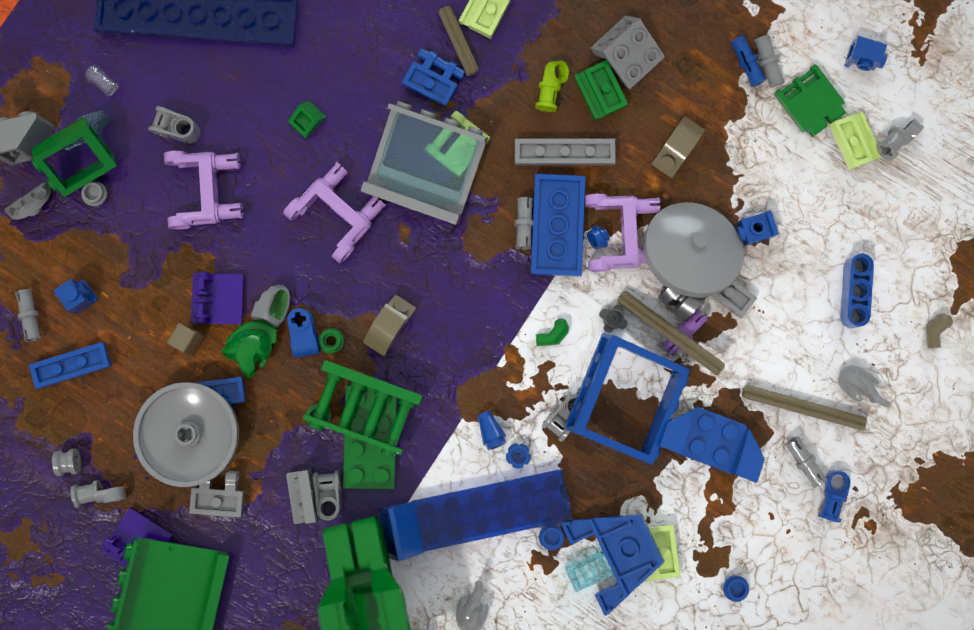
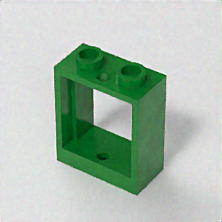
[31,117,117,197]

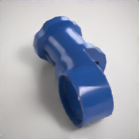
[818,470,851,523]

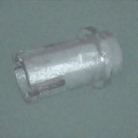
[85,65,119,96]

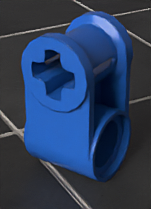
[287,308,320,358]

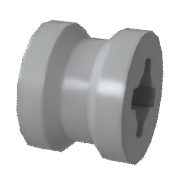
[52,448,81,477]

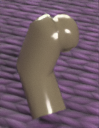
[926,314,953,349]

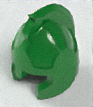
[221,321,278,379]

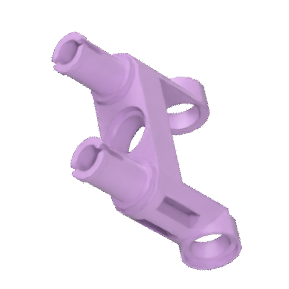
[164,151,243,230]
[283,162,386,264]
[585,194,660,272]

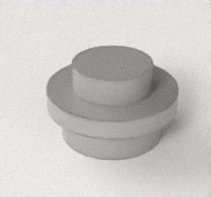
[81,181,108,207]

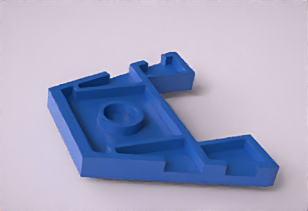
[561,513,665,616]

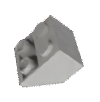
[0,111,55,165]

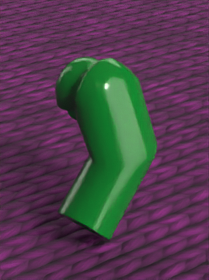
[536,318,569,346]

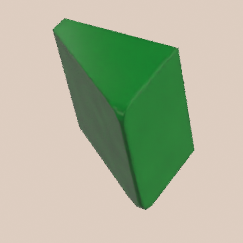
[288,101,326,138]

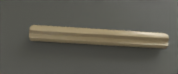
[618,291,725,375]
[742,385,867,430]

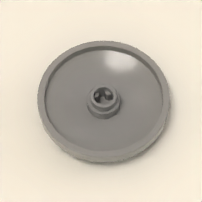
[643,202,744,298]
[133,383,239,487]

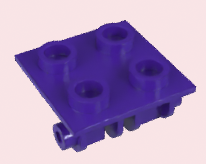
[191,272,244,325]
[102,507,173,567]

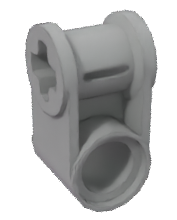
[148,106,201,144]
[542,394,577,442]
[313,470,342,521]

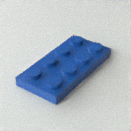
[531,174,585,277]

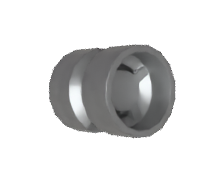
[658,287,706,321]

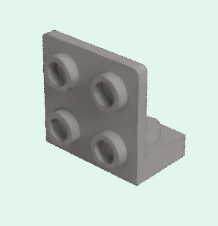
[590,16,664,89]

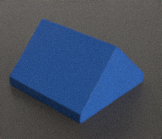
[379,502,424,562]

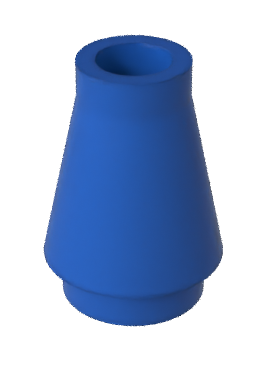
[477,410,507,450]

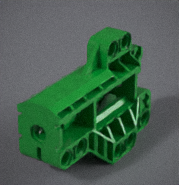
[318,516,411,630]

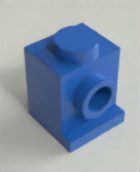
[844,36,888,71]
[736,210,779,246]
[54,279,99,314]

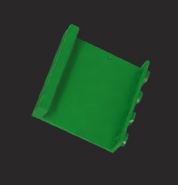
[106,536,229,630]

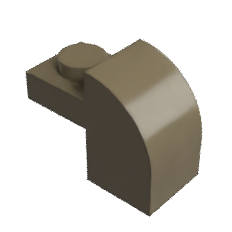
[651,116,705,178]
[363,295,416,356]

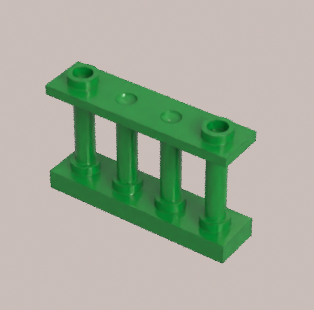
[303,360,424,458]

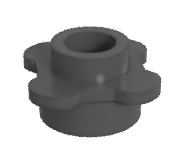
[599,305,628,333]

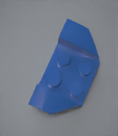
[659,407,765,483]

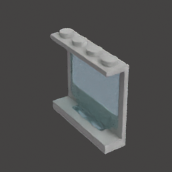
[361,101,488,225]

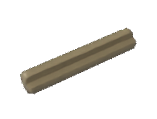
[439,6,478,76]

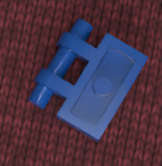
[402,48,466,108]

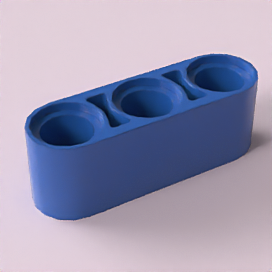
[840,253,874,329]

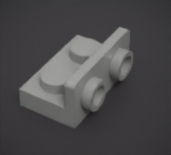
[286,469,320,524]

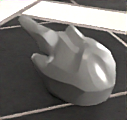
[838,365,891,407]
[456,581,489,630]

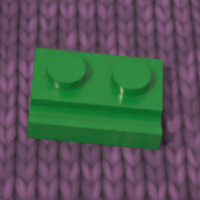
[573,60,628,121]

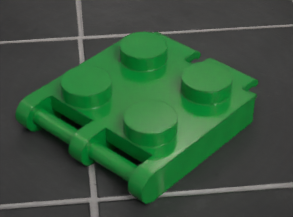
[774,64,846,137]

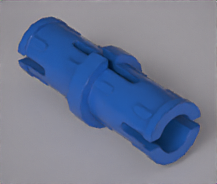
[730,35,766,87]

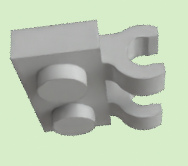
[189,471,245,517]

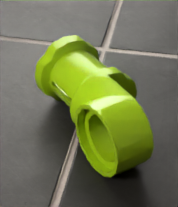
[535,60,569,112]

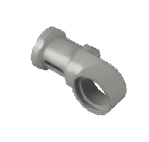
[876,118,924,160]
[71,480,127,508]

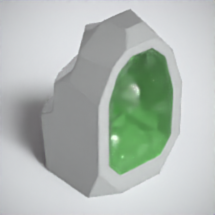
[251,285,290,327]

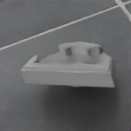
[4,182,52,220]

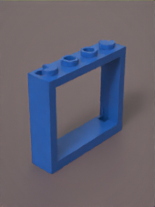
[564,333,690,465]

